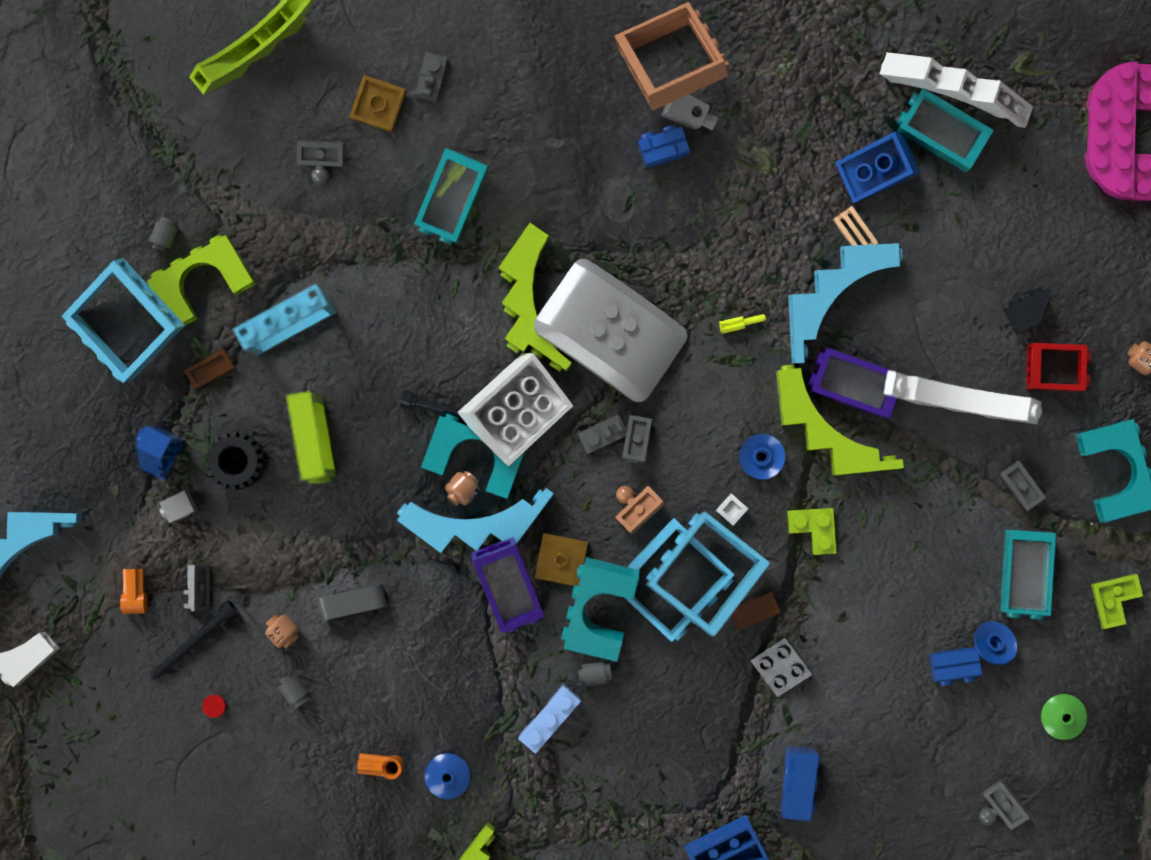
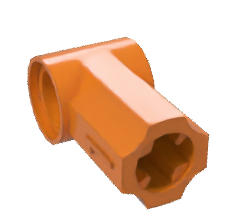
[120,569,148,614]
[357,753,405,779]

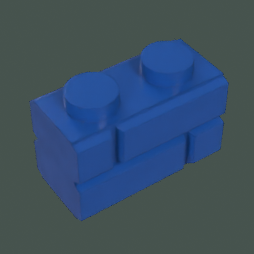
[638,125,690,169]
[929,647,982,686]

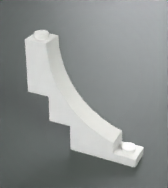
[880,53,1033,128]
[884,371,1042,424]

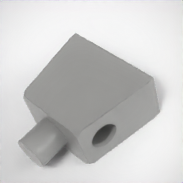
[661,94,718,130]

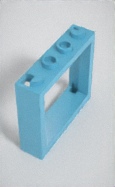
[62,258,185,383]
[233,284,338,356]
[646,512,770,636]
[625,518,734,642]

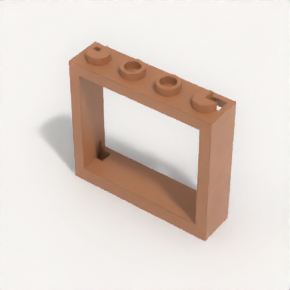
[615,2,729,111]

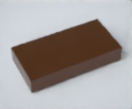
[184,348,236,391]
[731,591,781,630]

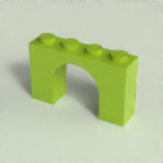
[147,234,256,327]

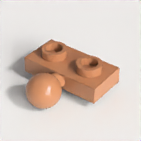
[615,486,665,534]

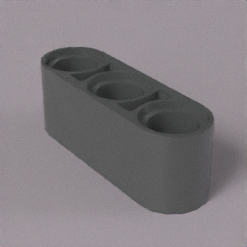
[318,584,387,621]

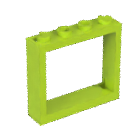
[287,392,337,484]

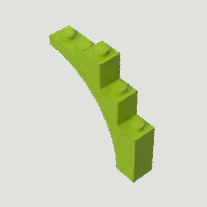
[189,0,315,95]
[499,223,571,372]

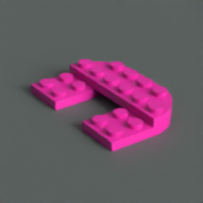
[1085,62,1151,201]

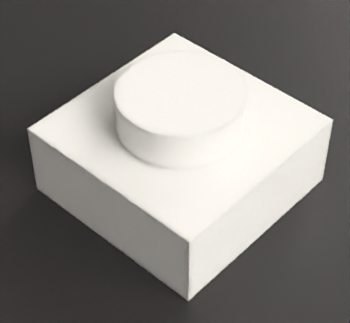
[716,494,748,526]

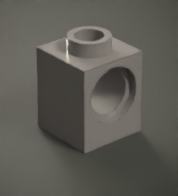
[159,491,198,523]

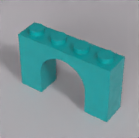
[421,414,525,499]
[1075,419,1151,522]
[561,557,640,662]

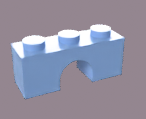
[518,684,581,754]

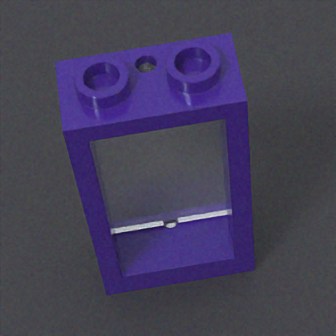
[808,348,897,419]
[471,537,544,633]

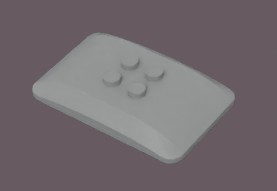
[534,259,687,402]

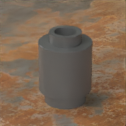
[149,217,178,252]
[578,661,612,687]
[277,673,310,709]

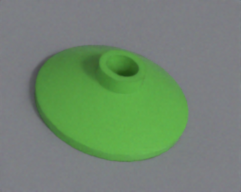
[1041,694,1087,740]

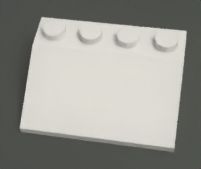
[458,353,573,466]

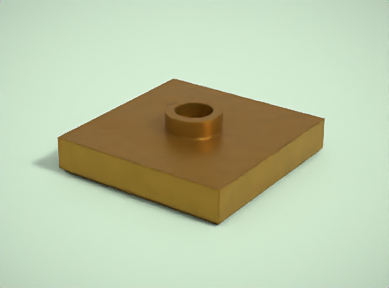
[349,75,407,133]
[535,533,588,586]

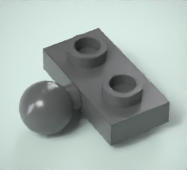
[297,141,344,185]
[979,779,1030,830]

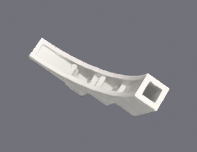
[0,632,60,687]

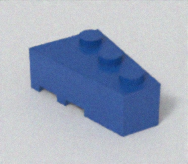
[136,426,185,481]
[781,746,820,821]
[685,815,768,860]

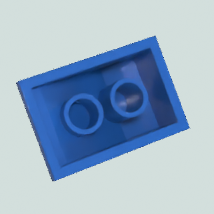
[835,132,921,203]

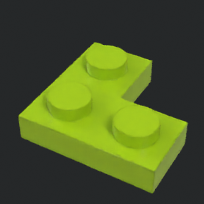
[787,508,836,555]
[1091,574,1143,629]

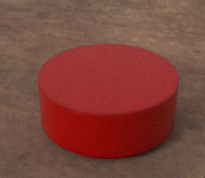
[202,694,226,718]

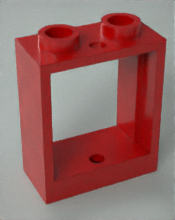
[1026,343,1091,392]

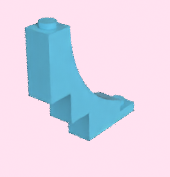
[788,243,903,363]
[397,488,554,553]
[0,512,82,578]

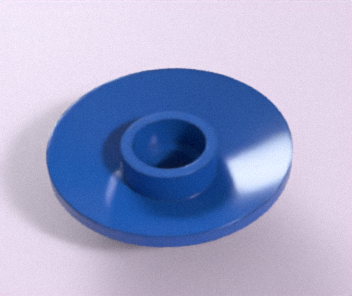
[739,434,785,479]
[974,621,1017,665]
[425,753,470,799]

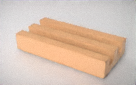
[833,206,878,246]

